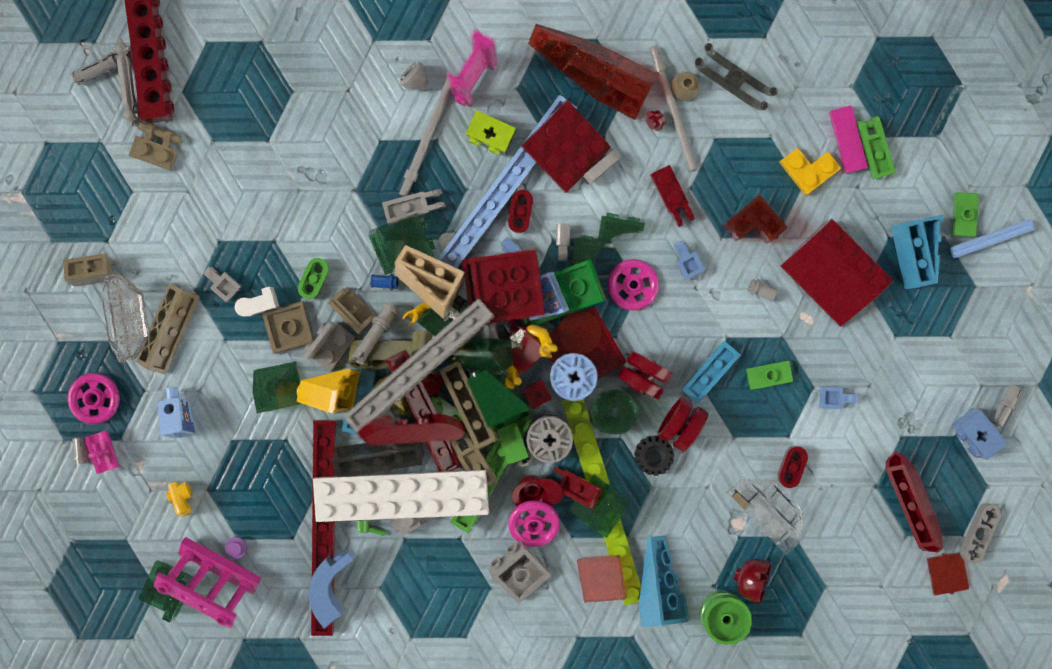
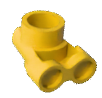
[166,481,193,517]

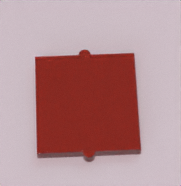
[926,552,969,596]

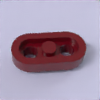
[508,190,533,234]
[777,446,808,488]

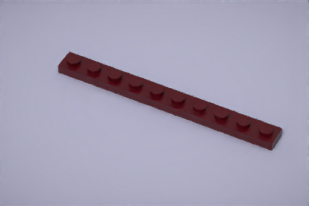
[311,420,336,636]

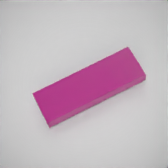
[829,105,868,174]

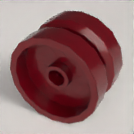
[617,351,674,400]
[657,396,709,452]

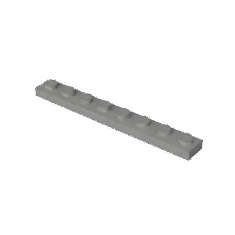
[343,299,494,432]

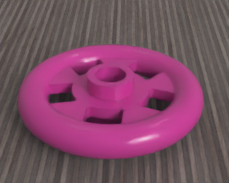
[607,259,659,311]
[68,373,120,424]
[508,500,560,547]

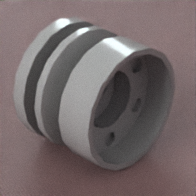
[527,414,573,463]

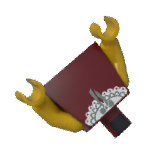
[502,320,557,389]

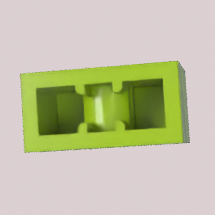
[465,110,516,156]

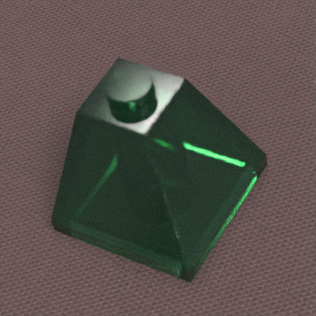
[252,361,302,413]

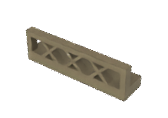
[136,283,200,375]

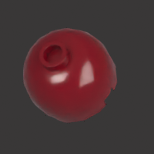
[734,559,771,604]

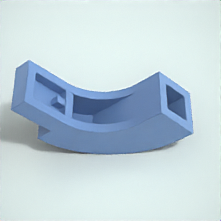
[309,549,357,628]

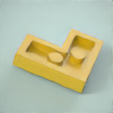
[779,148,841,196]

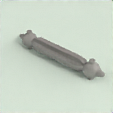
[113,38,140,126]

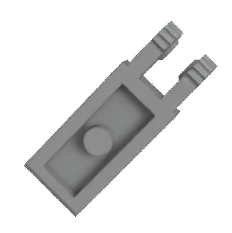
[382,189,446,224]

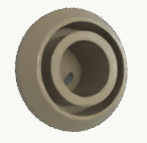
[671,72,700,101]

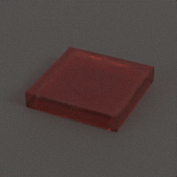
[577,555,627,603]

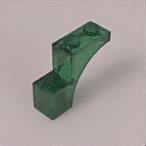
[571,213,645,265]

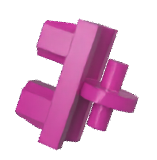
[85,430,120,474]

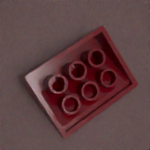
[780,219,893,327]

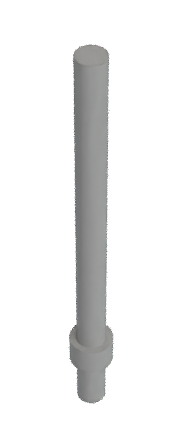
[649,45,698,171]
[399,79,451,196]

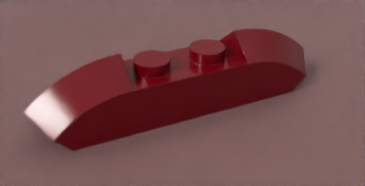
[356,414,466,445]
[885,451,943,553]

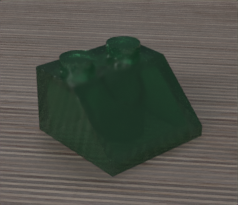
[453,337,513,373]
[569,474,631,538]

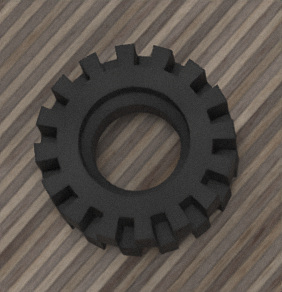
[634,435,675,476]

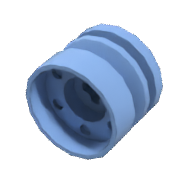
[550,353,597,401]

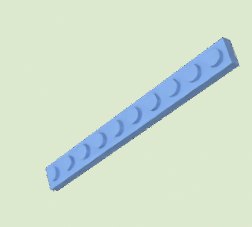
[437,95,577,269]

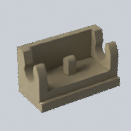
[63,253,117,286]
[328,287,377,334]

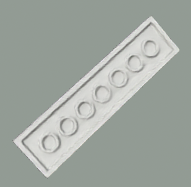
[313,469,489,522]

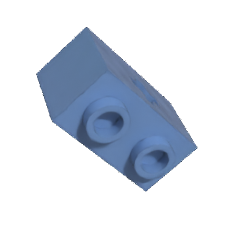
[952,408,1008,460]

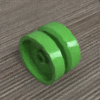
[699,590,752,645]

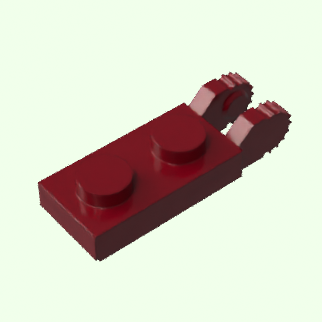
[650,164,695,227]
[549,466,602,509]

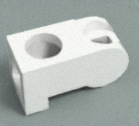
[235,287,280,317]

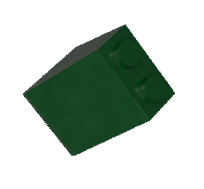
[466,370,535,431]

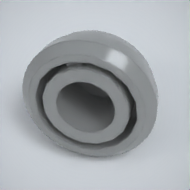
[400,62,429,91]

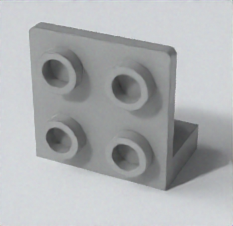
[303,322,357,372]

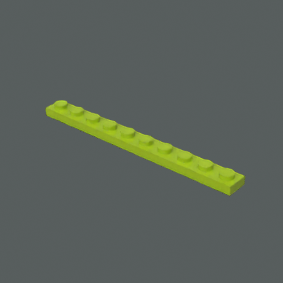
[561,399,641,606]

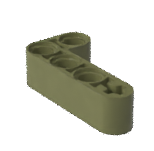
[348,330,433,369]

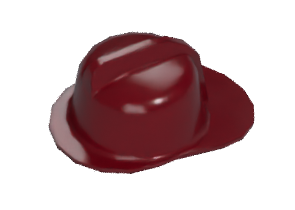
[511,475,563,506]

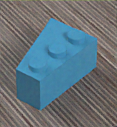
[891,214,943,289]

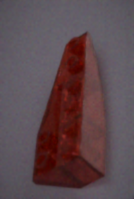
[528,24,658,120]

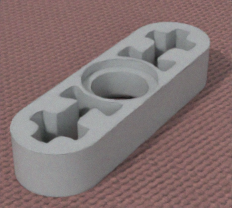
[960,503,1001,564]

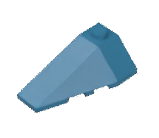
[639,536,689,627]

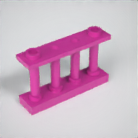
[447,29,498,107]
[154,537,261,628]

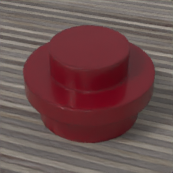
[646,110,666,131]

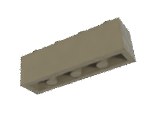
[439,361,500,450]

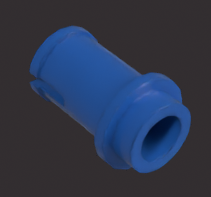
[370,274,399,291]

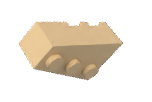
[395,245,465,319]

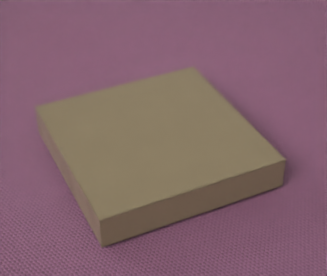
[262,301,315,354]

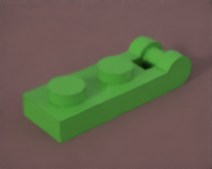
[856,116,896,180]

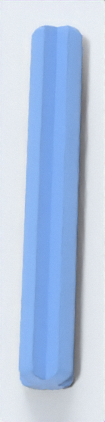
[950,219,1035,258]

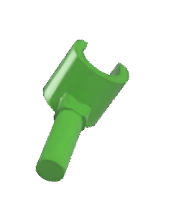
[357,520,386,536]

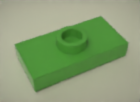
[952,192,979,237]
[746,360,793,390]

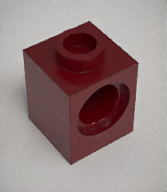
[523,379,552,409]

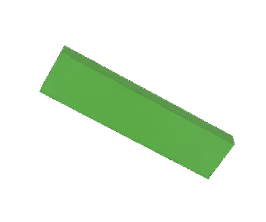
[496,376,529,465]

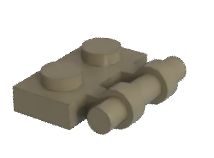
[129,122,182,171]

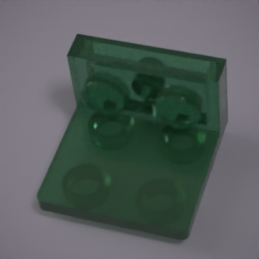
[138,560,193,623]

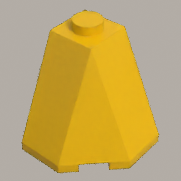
[297,369,361,413]

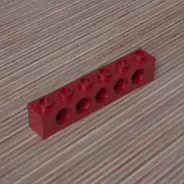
[124,0,175,123]

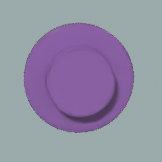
[225,537,247,559]

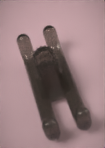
[694,43,778,111]

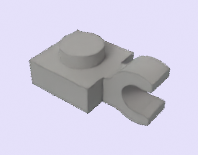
[203,267,242,303]

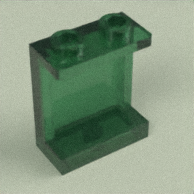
[368,213,436,275]

